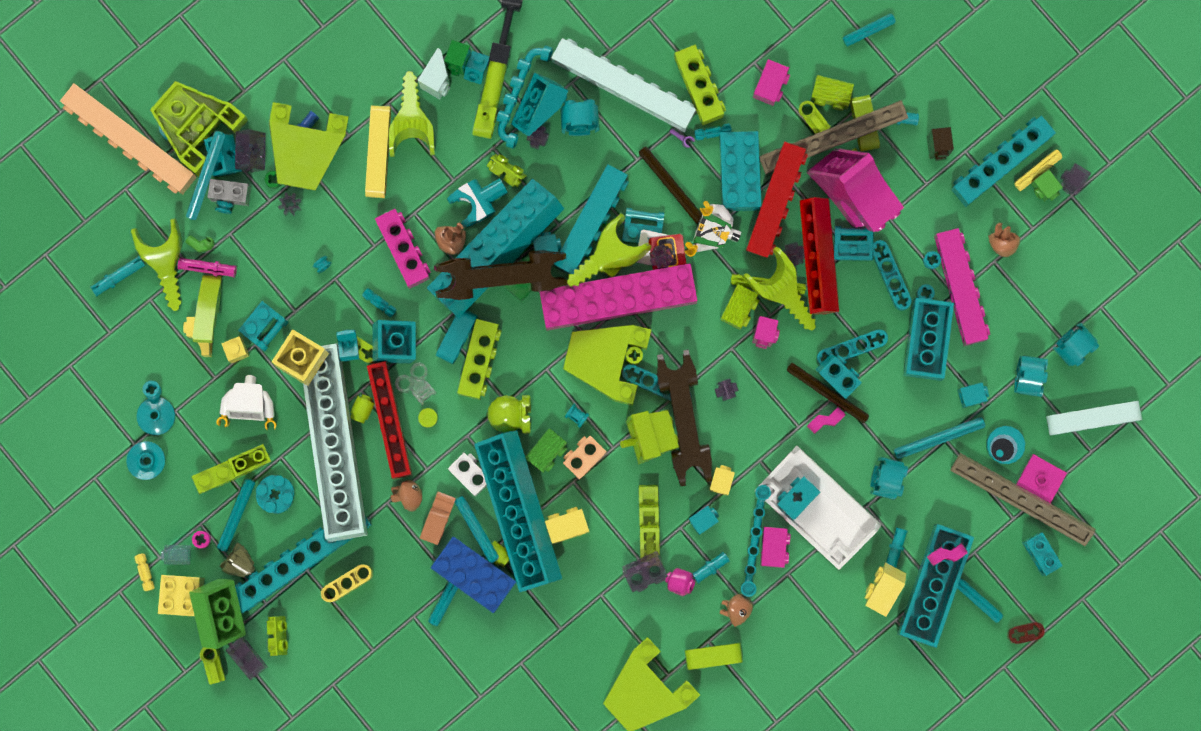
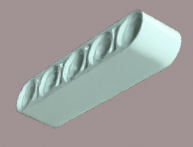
[1046,401,1142,436]

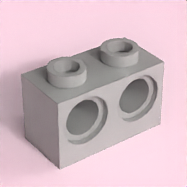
[207,179,251,206]

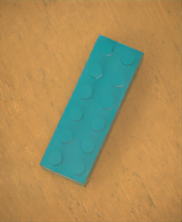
[897,524,974,648]

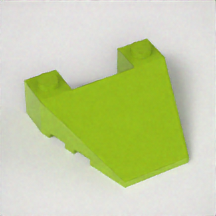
[150,81,248,177]
[269,102,348,191]
[563,325,651,406]
[603,637,700,731]

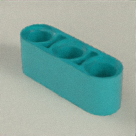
[436,310,478,365]

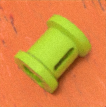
[626,347,643,366]

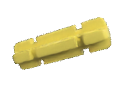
[134,553,154,591]

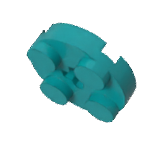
[256,475,295,514]

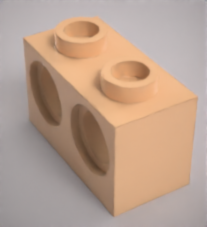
[563,436,607,480]

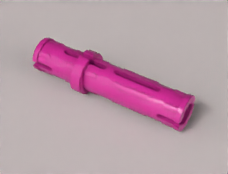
[178,257,237,278]

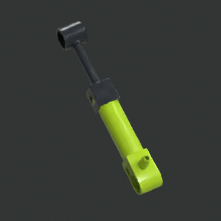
[472,0,523,139]

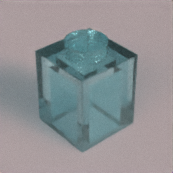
[161,545,191,565]

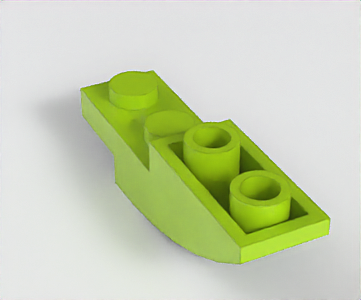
[191,444,271,495]

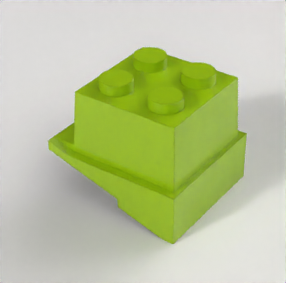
[620,410,679,465]

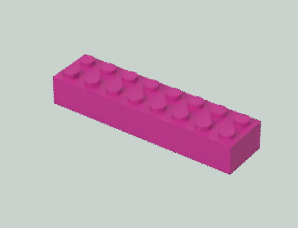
[540,264,697,331]

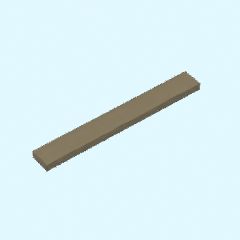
[759,100,908,174]
[950,453,1096,546]

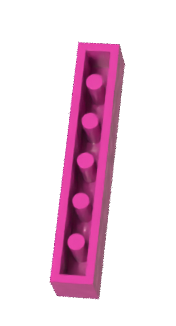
[934,228,990,347]

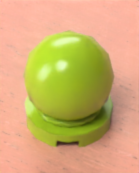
[487,395,531,433]

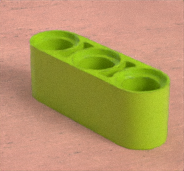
[850,95,880,152]
[685,643,743,670]

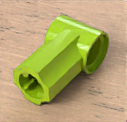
[799,101,831,134]
[200,648,226,685]

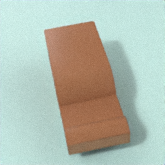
[420,492,456,545]

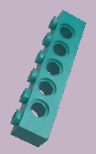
[951,115,1056,207]

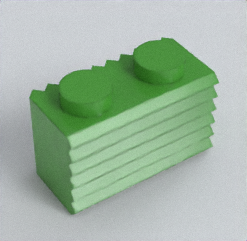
[525,428,568,473]

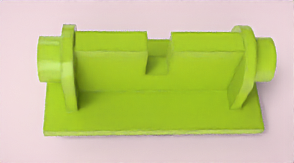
[487,154,527,188]
[266,616,288,656]

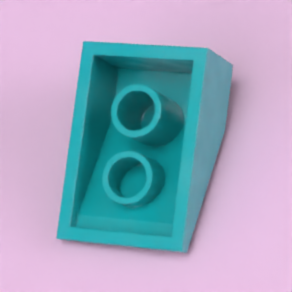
[511,73,568,136]

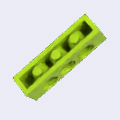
[674,44,726,126]
[457,319,502,400]

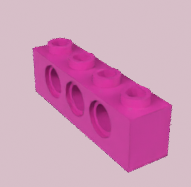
[375,209,431,289]

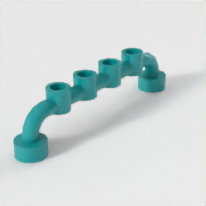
[496,45,553,149]
[740,485,771,597]

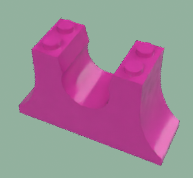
[807,148,904,232]

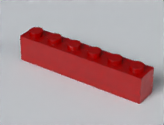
[746,141,808,258]
[799,197,839,315]
[367,361,412,480]

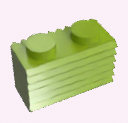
[811,75,854,111]
[720,284,760,330]

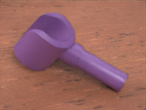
[670,129,695,148]

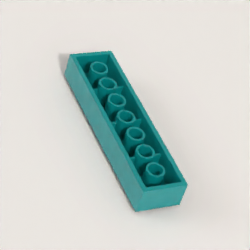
[427,178,565,319]
[474,430,562,593]

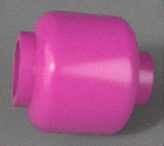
[665,568,696,596]

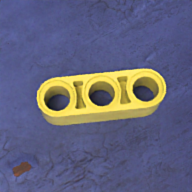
[321,564,373,602]

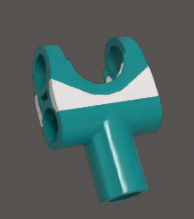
[447,178,508,228]

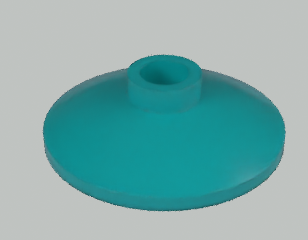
[137,397,175,435]
[126,441,165,480]

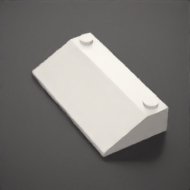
[754,446,882,570]

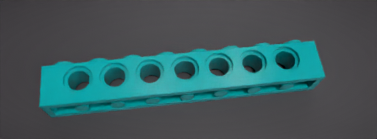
[235,515,372,613]

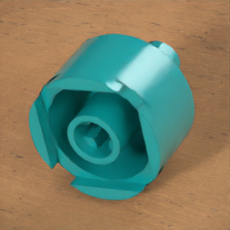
[560,100,600,136]
[1053,323,1099,366]
[1014,356,1048,397]
[870,457,908,500]

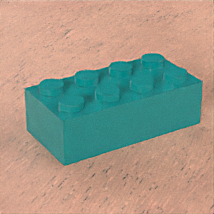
[719,131,761,211]
[903,298,954,381]

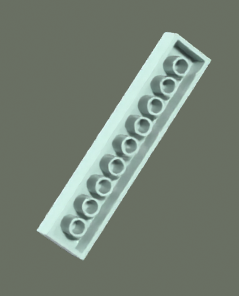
[303,344,368,542]

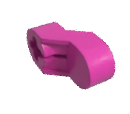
[807,407,846,434]
[927,543,968,566]

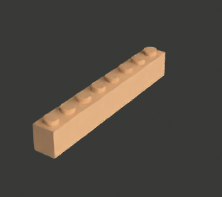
[60,84,197,195]

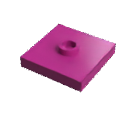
[1016,454,1067,504]

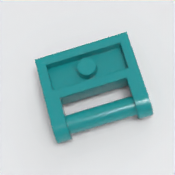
[622,208,664,244]
[834,226,874,261]
[238,301,289,352]

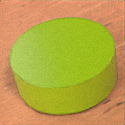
[418,408,438,428]

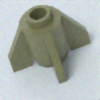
[219,542,255,577]

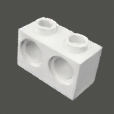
[448,453,487,497]

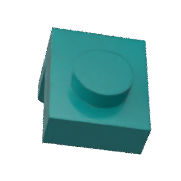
[464,51,489,84]
[336,330,359,362]

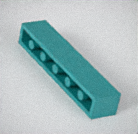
[553,164,629,275]

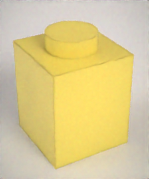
[221,336,249,363]
[709,465,735,496]

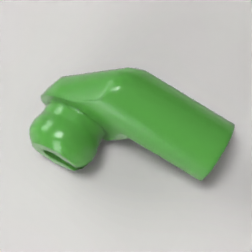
[185,235,214,252]

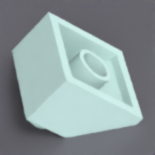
[418,48,450,100]

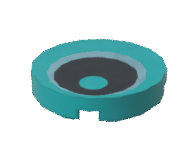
[986,426,1025,464]

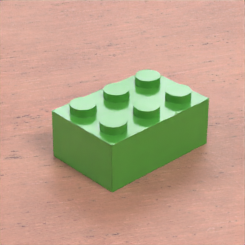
[189,579,246,649]

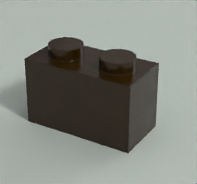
[927,127,954,161]

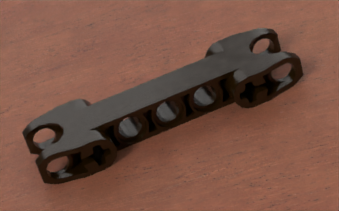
[434,250,568,300]
[657,350,712,487]

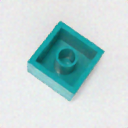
[372,320,416,364]

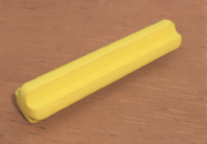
[1014,149,1062,191]

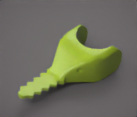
[389,71,435,157]
[567,213,651,286]
[131,218,182,311]
[742,247,816,331]

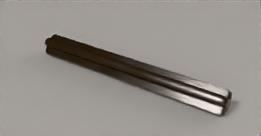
[639,146,702,224]
[787,363,869,423]

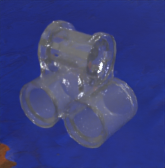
[395,363,437,405]

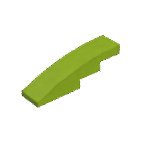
[192,275,222,343]
[639,485,660,566]

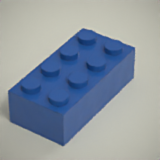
[431,537,516,613]

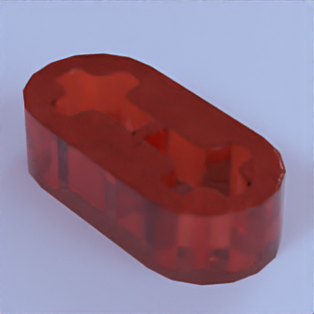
[1007,622,1045,644]

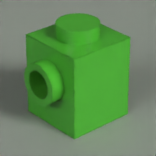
[1031,170,1063,202]

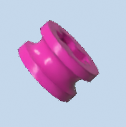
[192,531,211,548]

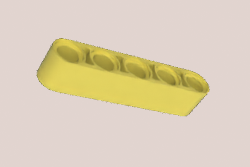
[365,105,391,198]

